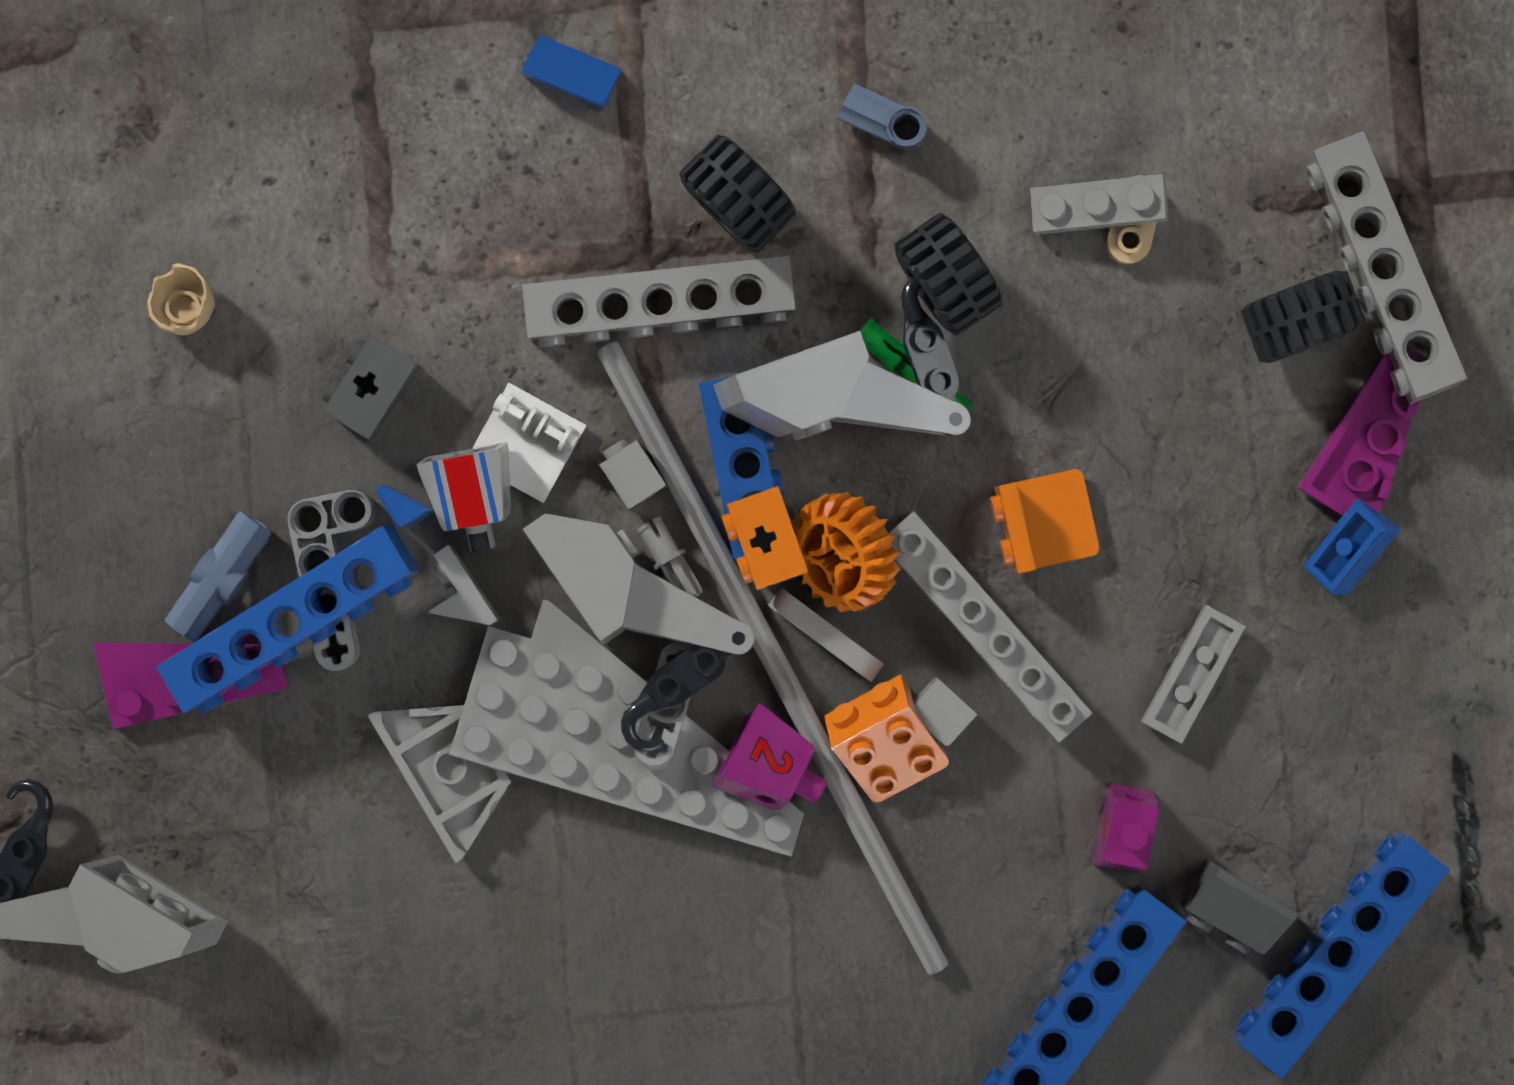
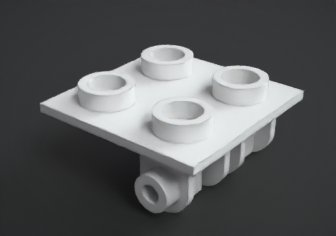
[473,382,587,503]

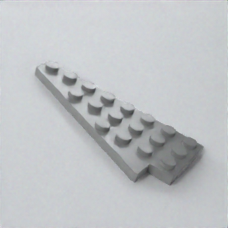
[449,599,804,857]

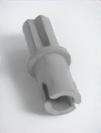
[637,516,702,597]

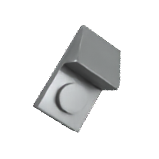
[428,545,500,625]

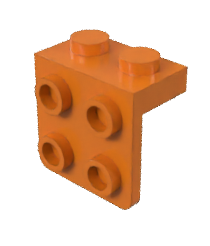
[990,469,1099,574]
[824,674,949,802]

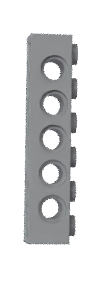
[1305,131,1467,404]
[522,256,795,348]
[888,511,1092,743]

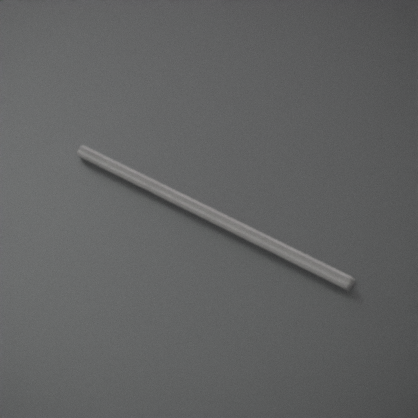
[597,341,948,975]

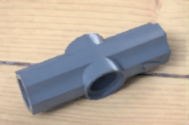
[164,510,273,642]

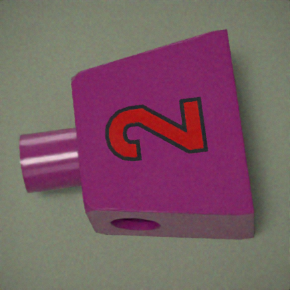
[712,704,827,810]
[1093,782,1159,874]

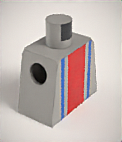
[417,442,511,552]

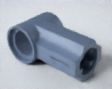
[838,83,927,153]

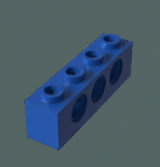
[699,377,784,559]

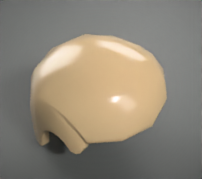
[147,263,215,335]

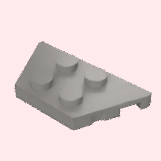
[368,705,512,863]

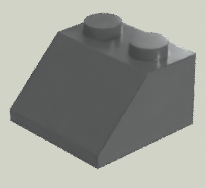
[1180,859,1299,955]

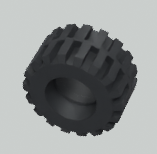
[679,134,796,253]
[894,213,1002,336]
[1241,270,1366,363]

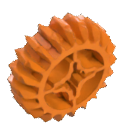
[792,492,901,613]

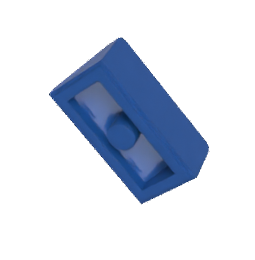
[521,35,622,110]
[376,485,435,528]
[1303,499,1400,595]

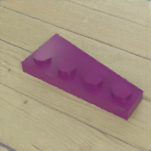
[1297,345,1427,517]
[93,642,290,729]

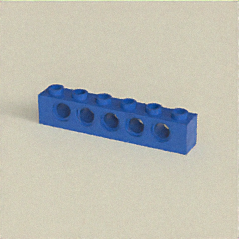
[156,525,420,715]
[1233,832,1450,1079]
[981,885,1187,1085]

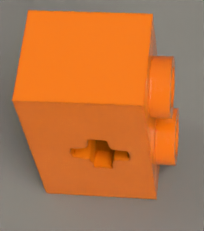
[721,486,808,590]

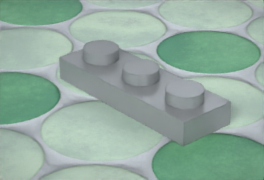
[1030,174,1169,235]
[1141,605,1246,744]

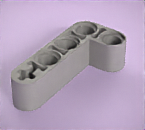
[288,490,376,671]

